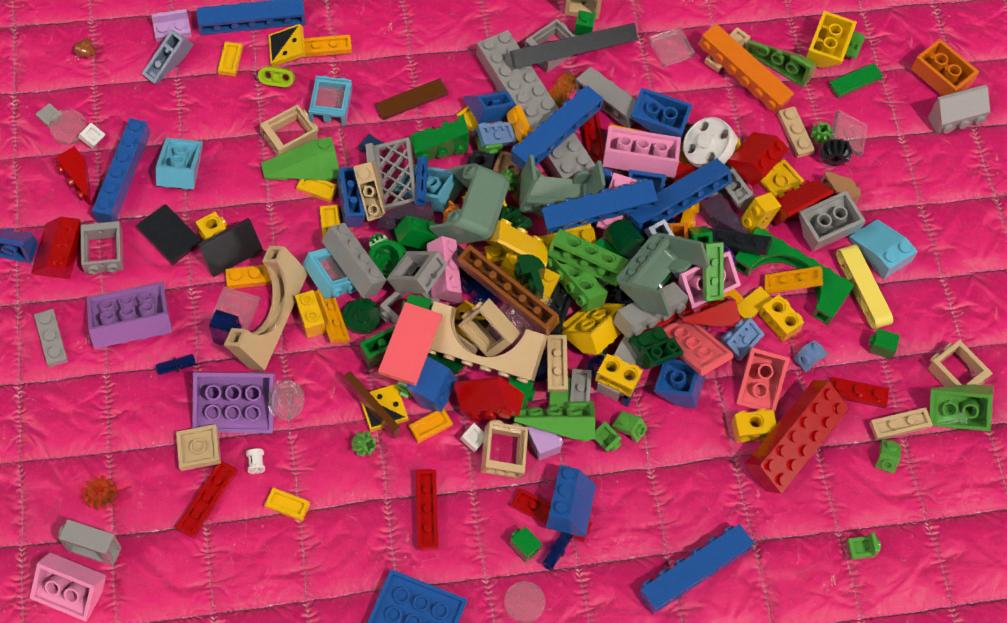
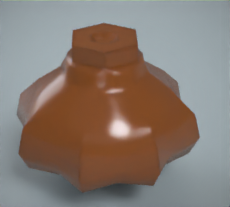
[74,38,95,58]

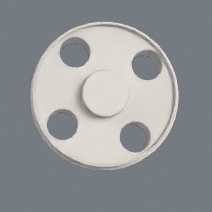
[683,117,738,169]

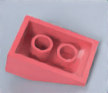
[736,347,790,414]

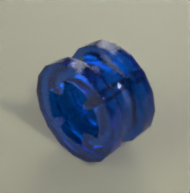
[587,357,603,376]

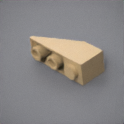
[353,162,386,221]

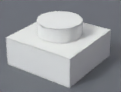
[78,123,105,149]
[460,423,484,452]

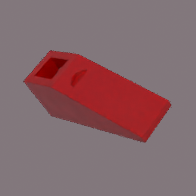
[55,146,91,205]

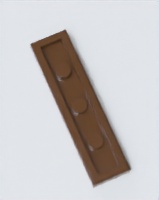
[375,78,448,120]
[344,371,400,439]

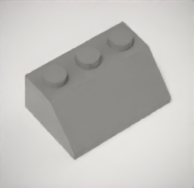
[928,85,990,134]
[798,190,866,252]

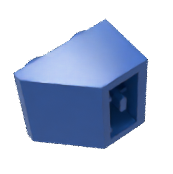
[463,91,516,124]

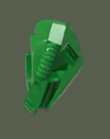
[368,233,407,283]

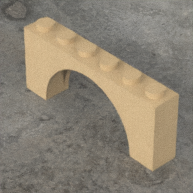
[224,246,308,371]
[429,301,548,383]

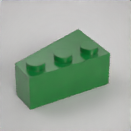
[410,114,469,163]

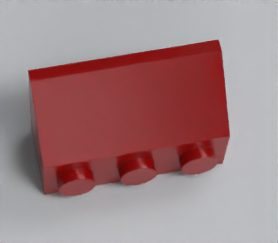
[727,132,789,187]
[772,179,834,226]
[31,216,82,279]
[454,376,524,422]

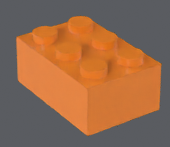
[911,39,979,96]

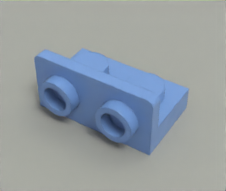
[472,121,516,148]
[720,317,765,360]

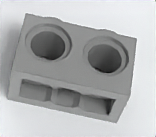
[724,168,755,213]

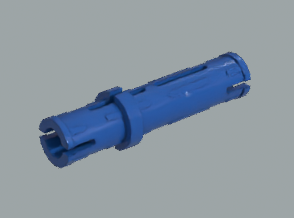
[414,156,429,206]

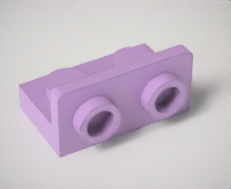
[151,9,192,42]

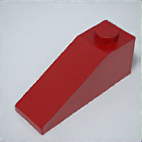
[676,296,741,328]

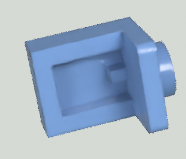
[794,340,828,372]

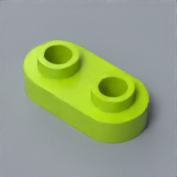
[258,66,295,87]

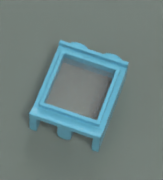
[308,76,352,126]
[302,248,357,299]

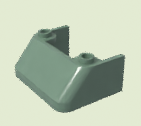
[519,155,605,214]
[429,163,510,244]
[617,233,710,317]

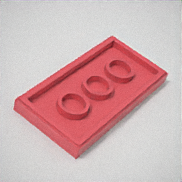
[378,302,442,386]
[663,319,733,376]

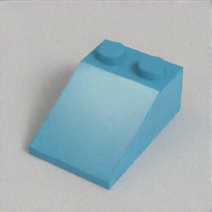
[156,138,203,190]
[394,164,464,213]
[848,219,918,279]

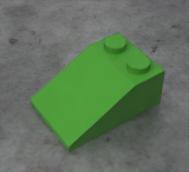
[930,384,994,431]

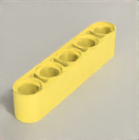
[836,244,893,329]

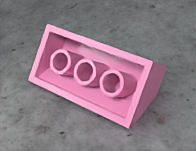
[603,126,681,178]

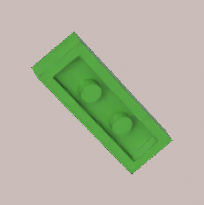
[703,242,724,301]

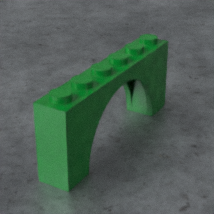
[734,227,854,326]

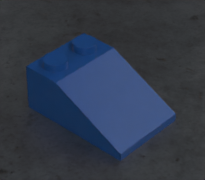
[630,87,693,138]

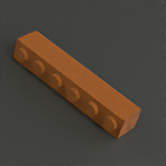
[457,245,560,336]

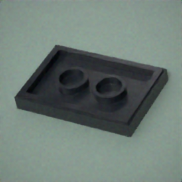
[136,204,202,266]
[198,218,264,277]

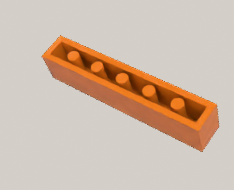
[698,23,794,114]

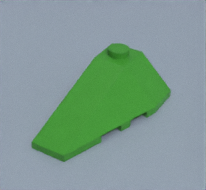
[745,40,818,88]
[261,137,339,182]
[514,401,595,441]

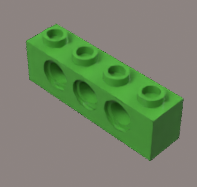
[548,229,629,286]
[545,248,608,312]

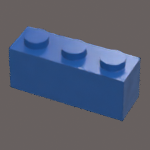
[337,167,365,227]

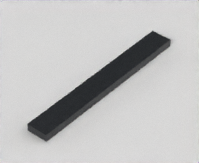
[510,23,638,69]

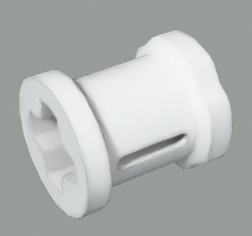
[246,448,265,474]

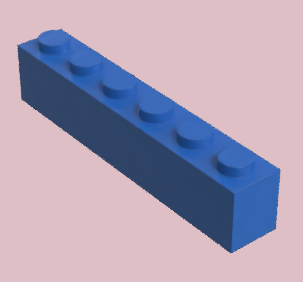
[197,0,306,36]
[511,85,603,170]
[92,118,151,223]
[627,158,732,235]
[542,179,658,235]
[638,524,755,615]

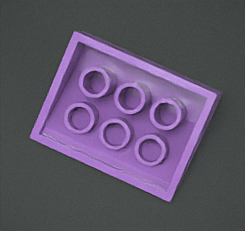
[87,282,172,349]
[193,371,276,433]

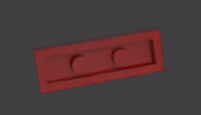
[830,377,889,408]

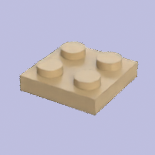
[176,424,221,471]

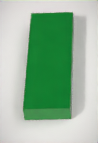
[829,63,883,98]

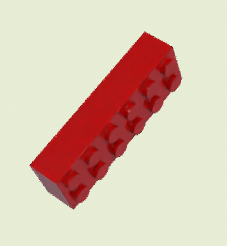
[745,380,849,494]

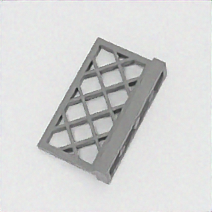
[365,137,416,211]

